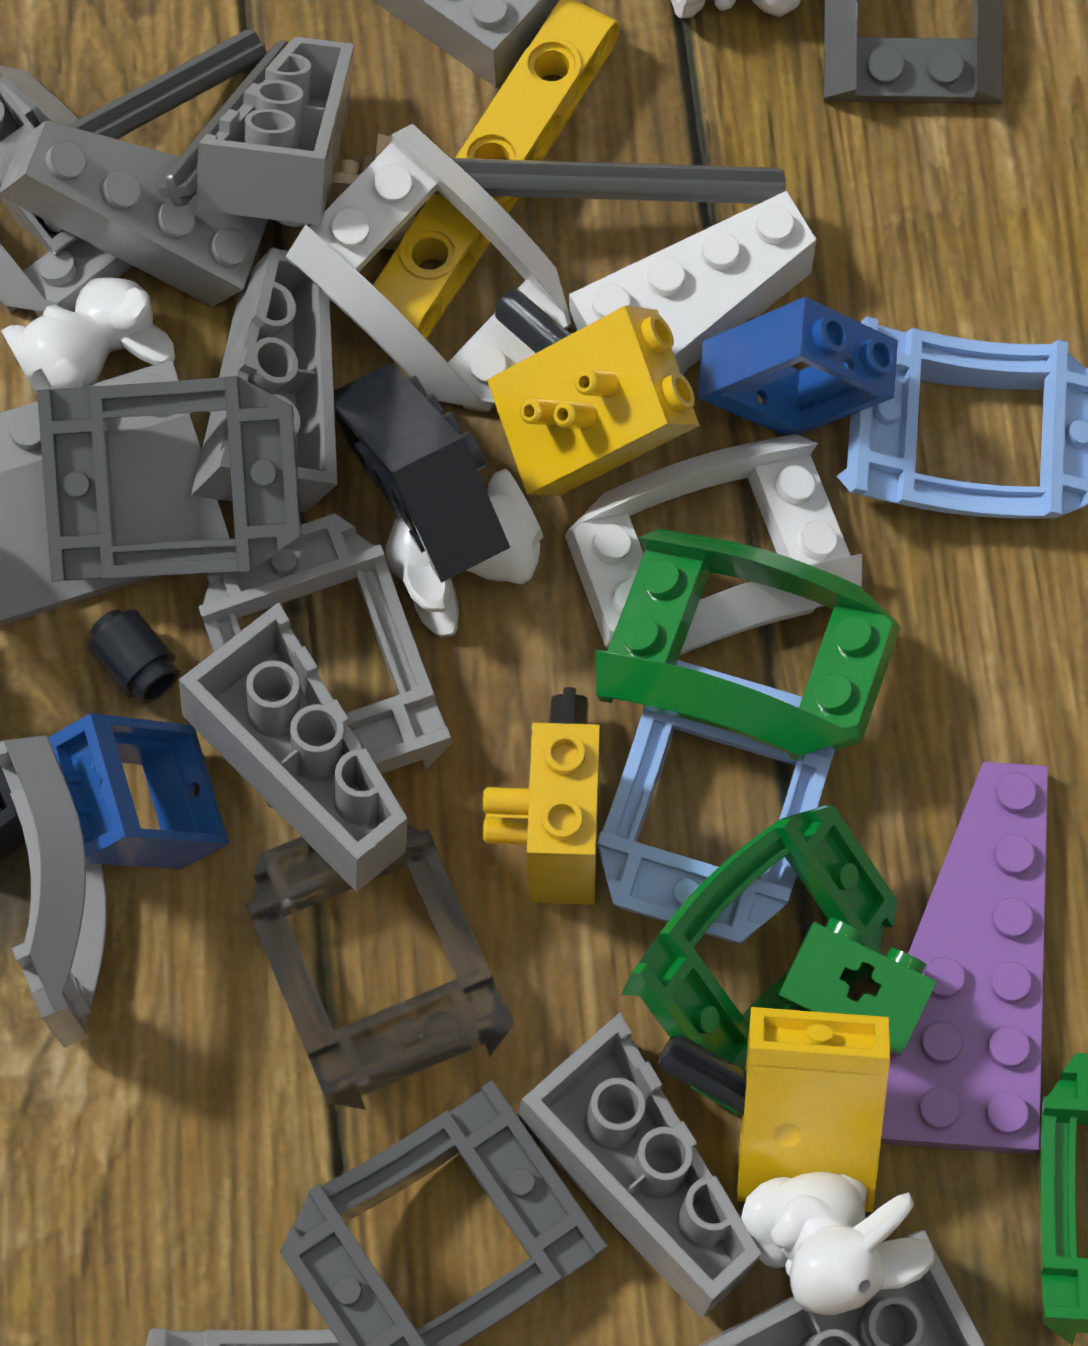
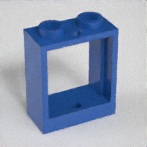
[698,297,898,436]
[48,713,229,869]

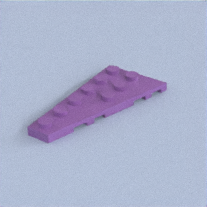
[881,762,1048,1155]

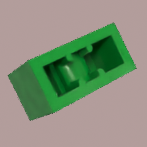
[776,917,937,1056]

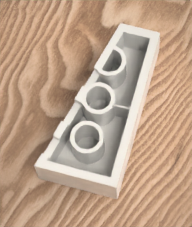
[569,191,816,376]

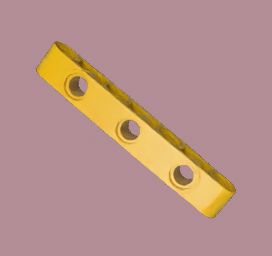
[373,0,620,340]

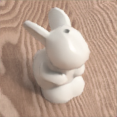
[1,277,175,395]
[385,468,544,637]
[741,1171,935,1315]

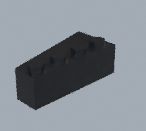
[334,362,511,583]

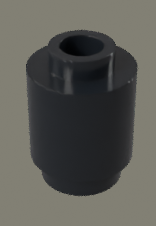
[88,609,180,704]

